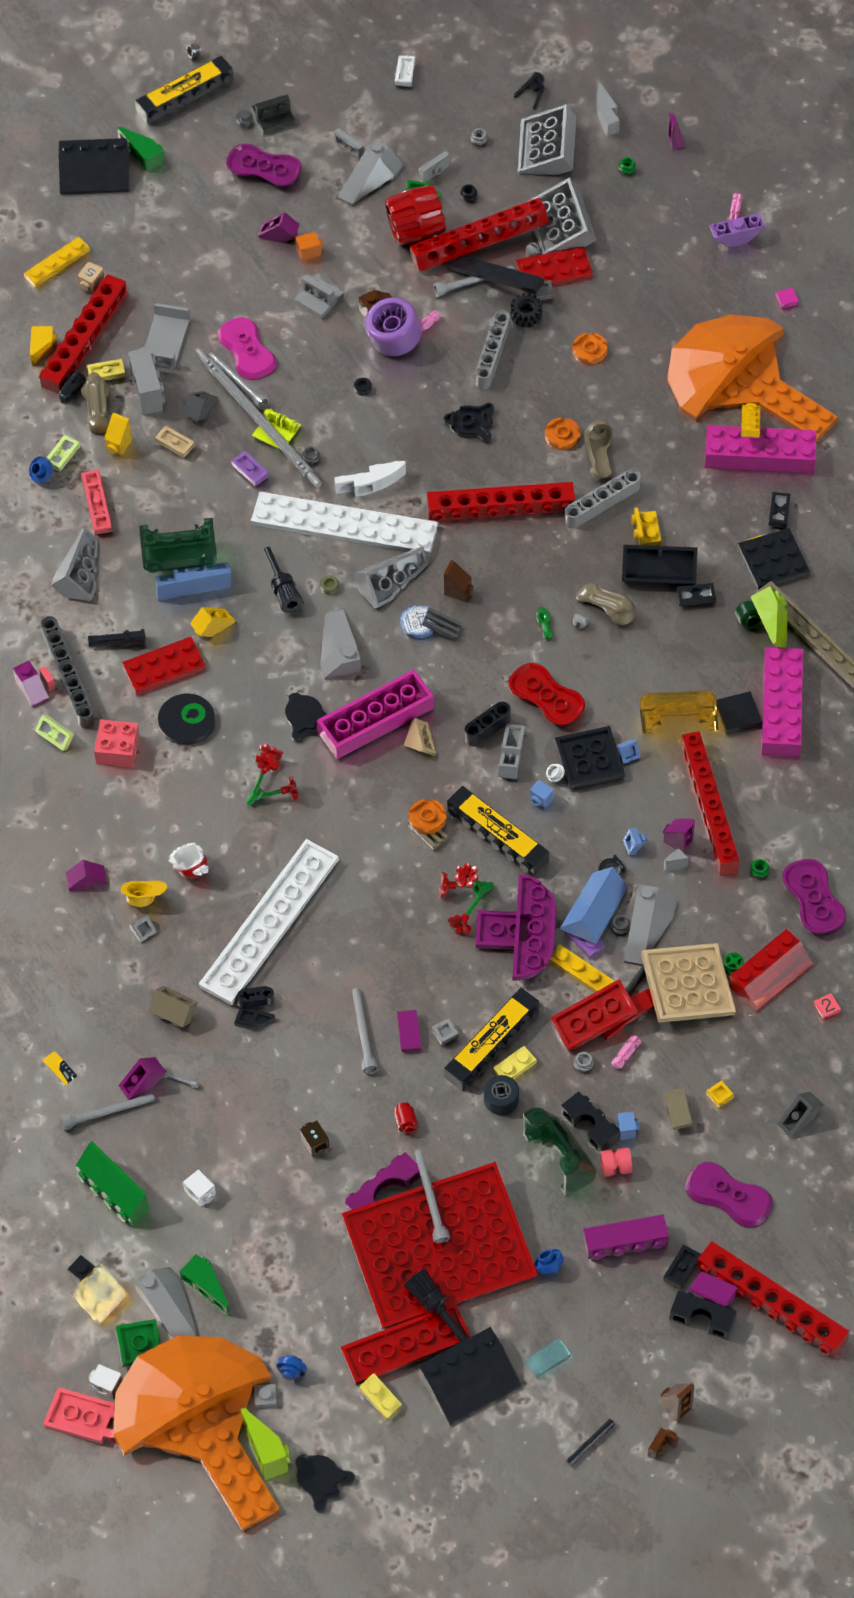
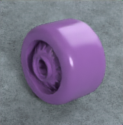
[365,297,422,356]

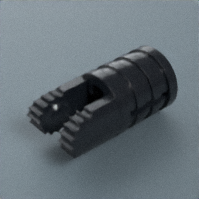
[58,370,86,403]

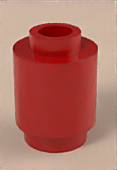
[394,1102,418,1134]

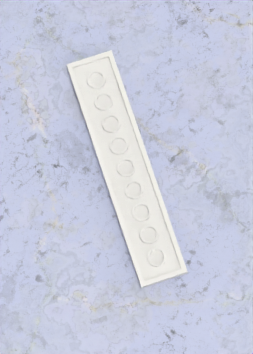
[251,492,438,556]
[199,839,339,1006]

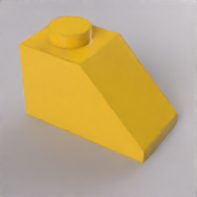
[30,326,57,365]
[104,412,132,456]
[190,607,235,637]

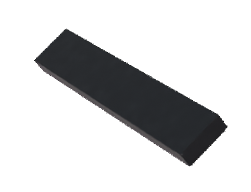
[446,255,545,294]

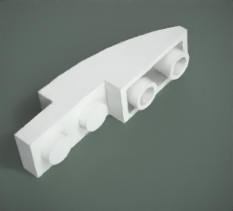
[334,460,406,497]

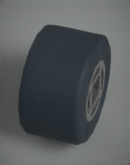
[484,1075,519,1115]

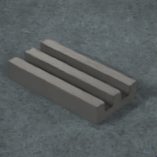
[421,607,463,641]

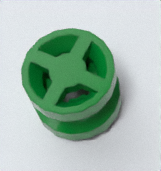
[724,952,744,976]

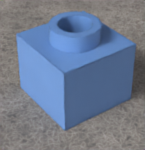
[529,780,554,810]
[617,1111,639,1140]

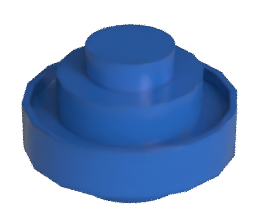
[29,456,53,484]
[534,1249,564,1274]
[276,1355,307,1381]

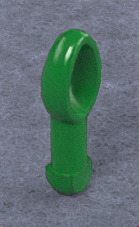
[536,607,553,640]

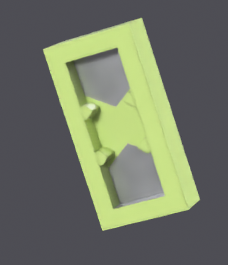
[47,435,80,472]
[35,714,74,751]

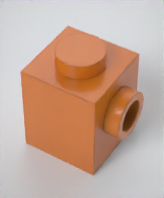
[295,232,323,261]

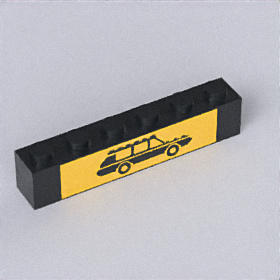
[135,55,233,124]
[447,785,549,876]
[444,988,540,1091]

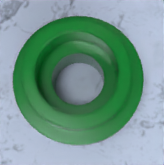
[619,157,636,174]
[750,859,770,878]

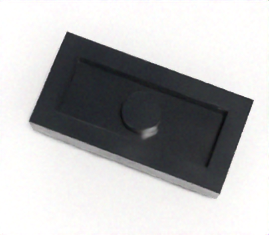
[663,1244,701,1290]

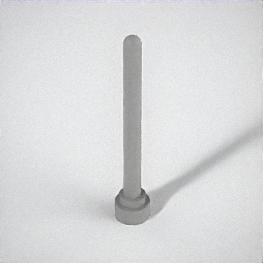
[433,266,515,297]
[209,352,269,410]
[352,988,379,1074]
[60,1094,155,1131]
[415,1149,450,1243]

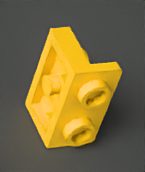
[631,507,661,546]

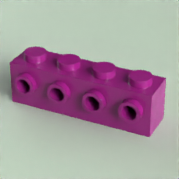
[583,1214,669,1260]

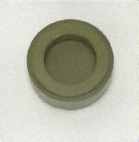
[320,576,339,595]

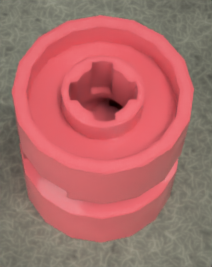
[600,1147,632,1177]

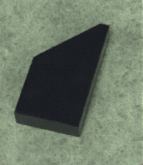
[234,1007,275,1031]

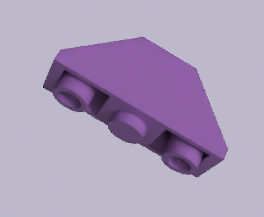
[709,213,765,247]

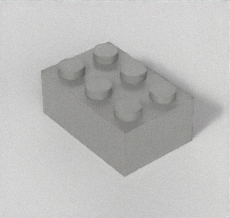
[128,347,166,415]

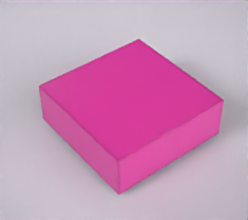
[776,287,799,309]

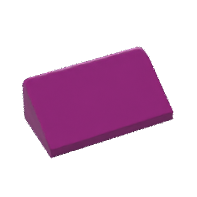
[689,1272,737,1307]

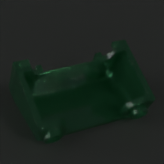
[139,518,217,573]
[523,1107,596,1197]

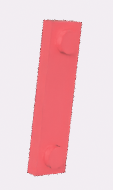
[81,470,113,535]

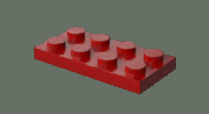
[516,246,593,285]
[122,636,206,695]
[550,979,638,1052]

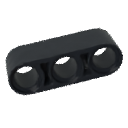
[464,701,511,746]

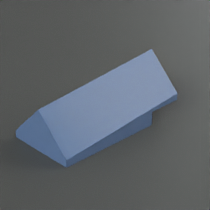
[155,562,231,601]
[560,867,628,944]

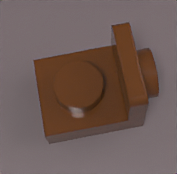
[647,1428,679,1459]

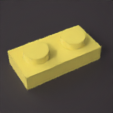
[87,359,126,381]
[493,1046,537,1080]
[358,1373,402,1419]

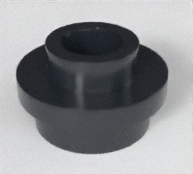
[460,184,477,201]

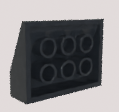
[59,138,129,194]
[418,1327,522,1426]

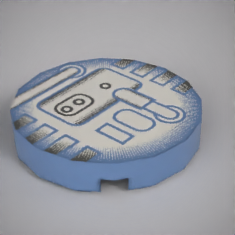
[400,605,437,639]

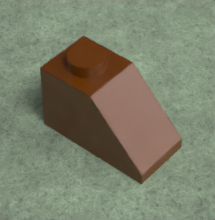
[359,290,392,319]
[444,560,474,602]

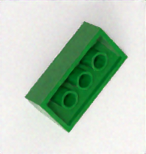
[76,1141,150,1226]

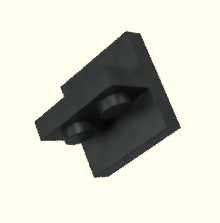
[251,94,296,135]

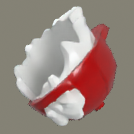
[169,843,208,879]

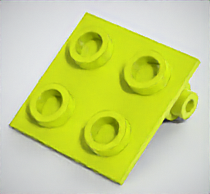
[252,409,301,450]

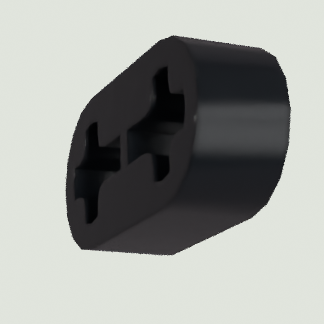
[237,986,274,1009]

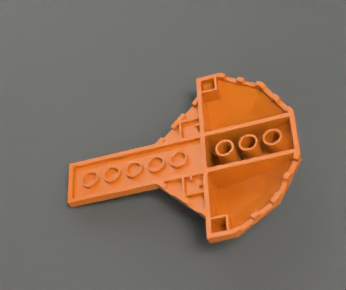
[667,314,838,442]
[113,1336,279,1531]

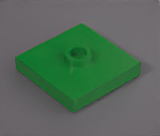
[115,1319,161,1367]

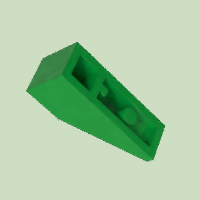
[117,126,165,171]
[180,1254,230,1315]

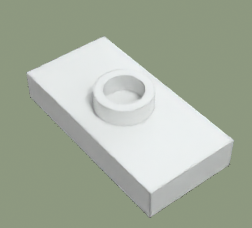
[395,56,416,87]

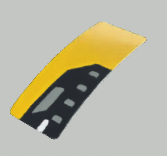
[42,1051,77,1085]

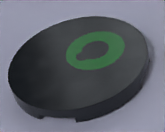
[158,693,215,745]

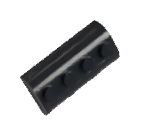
[622,545,698,585]

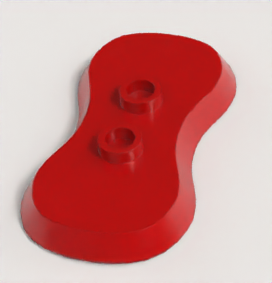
[508,663,585,725]

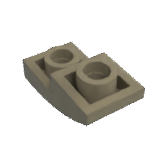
[664,1088,693,1130]

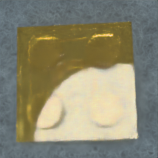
[71,1264,128,1323]

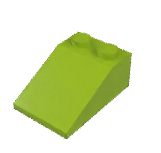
[750,586,788,648]
[241,1408,291,1480]

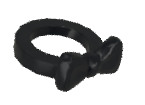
[598,854,627,875]

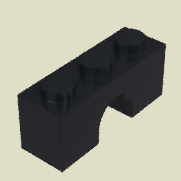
[560,1091,619,1154]
[669,1290,737,1341]

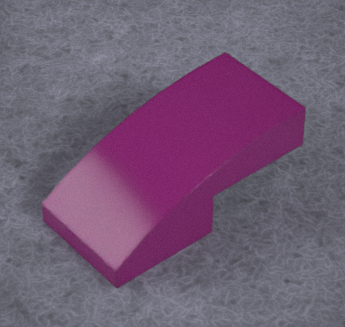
[397,1010,421,1051]

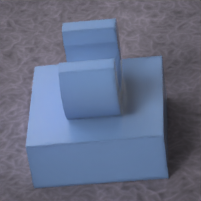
[617,738,640,764]
[623,828,648,855]

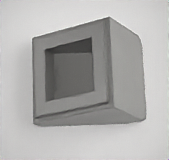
[664,849,688,871]
[129,915,157,942]

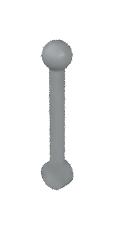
[162,1070,199,1089]

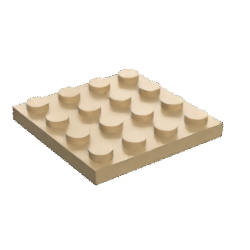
[641,943,736,1023]

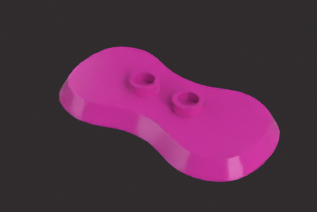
[217,317,277,380]

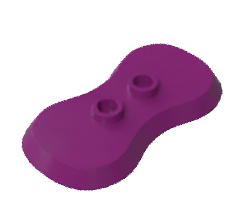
[226,144,302,187]
[782,859,846,933]
[685,1162,773,1227]

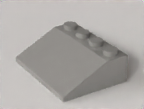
[518,104,576,175]
[527,178,597,254]

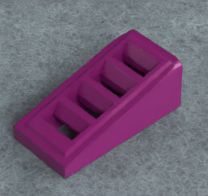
[667,112,685,149]

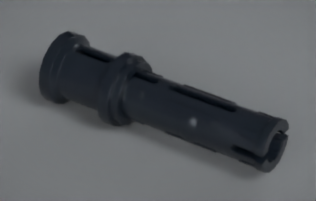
[88,628,146,648]

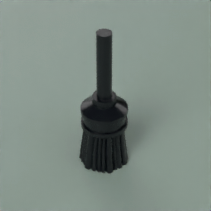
[264,547,304,613]
[404,1269,468,1343]

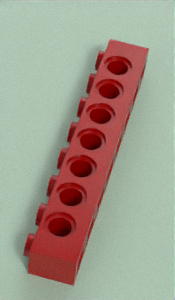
[410,197,548,272]
[39,274,127,394]
[427,482,575,521]
[680,731,739,875]
[697,1241,849,1357]

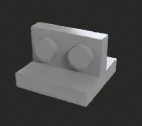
[294,274,343,319]

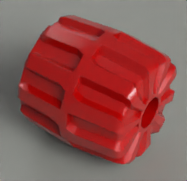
[385,185,446,245]

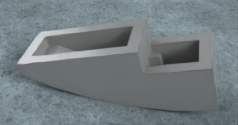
[596,83,620,137]
[498,724,525,779]

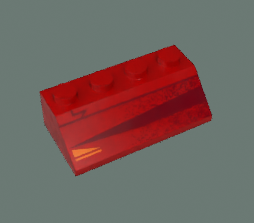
[729,929,813,1012]

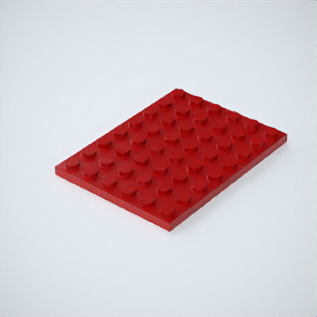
[341,1161,538,1329]

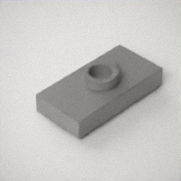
[334,128,364,160]
[419,151,450,183]

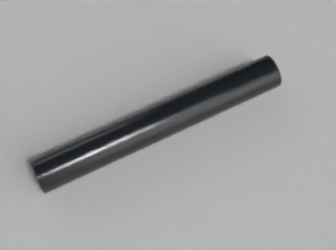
[565,1419,615,1467]

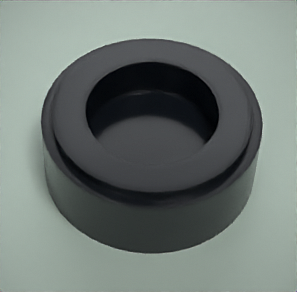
[354,378,372,396]

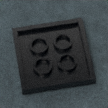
[738,528,810,590]
[555,726,625,789]

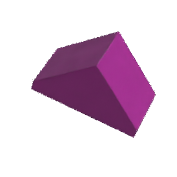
[66,860,107,891]

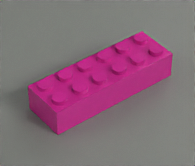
[705,425,816,473]
[761,647,803,757]
[317,669,434,759]

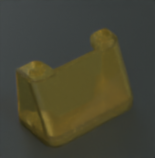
[640,690,719,734]

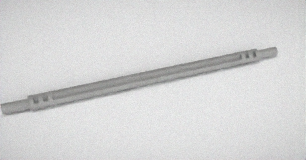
[195,348,322,488]

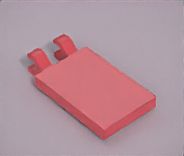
[43,1387,117,1444]

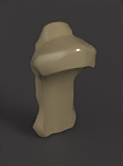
[81,373,110,434]
[584,420,613,479]
[576,582,636,625]

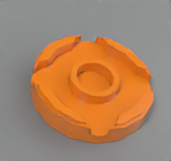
[572,333,608,364]
[545,417,581,450]
[408,799,447,834]

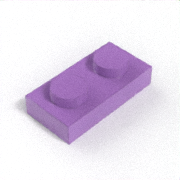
[231,451,269,487]
[564,931,605,959]

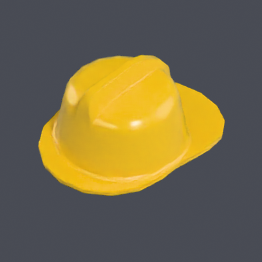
[120,881,167,907]

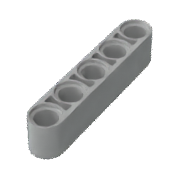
[475,310,510,389]
[565,469,641,528]

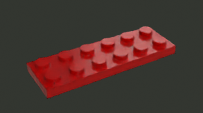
[340,1302,471,1386]

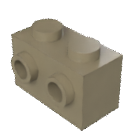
[149,986,198,1027]

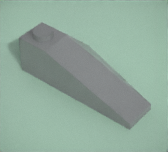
[338,140,404,206]
[51,528,98,601]
[353,546,429,608]
[320,609,361,680]
[624,884,677,966]
[134,1267,198,1339]

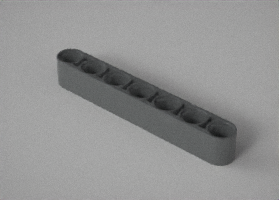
[41,616,95,728]

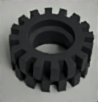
[510,293,542,327]

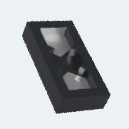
[768,492,791,528]
[676,583,716,606]

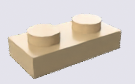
[155,426,195,458]

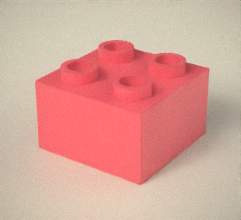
[94,720,140,767]

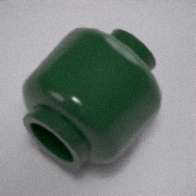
[735,601,761,629]

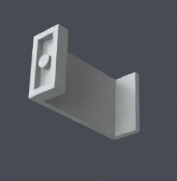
[140,303,190,369]

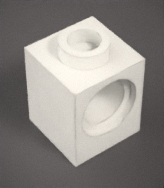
[183,1169,216,1207]
[88,1364,123,1399]

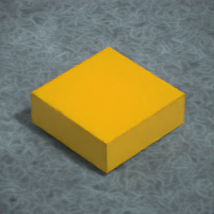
[706,1080,734,1108]

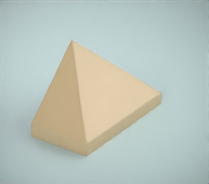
[404,718,436,756]

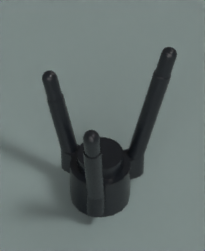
[513,72,545,109]

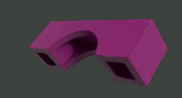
[345,1152,421,1211]

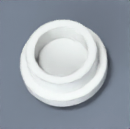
[546,764,565,783]

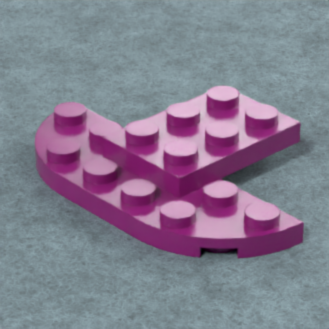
[475,874,556,981]

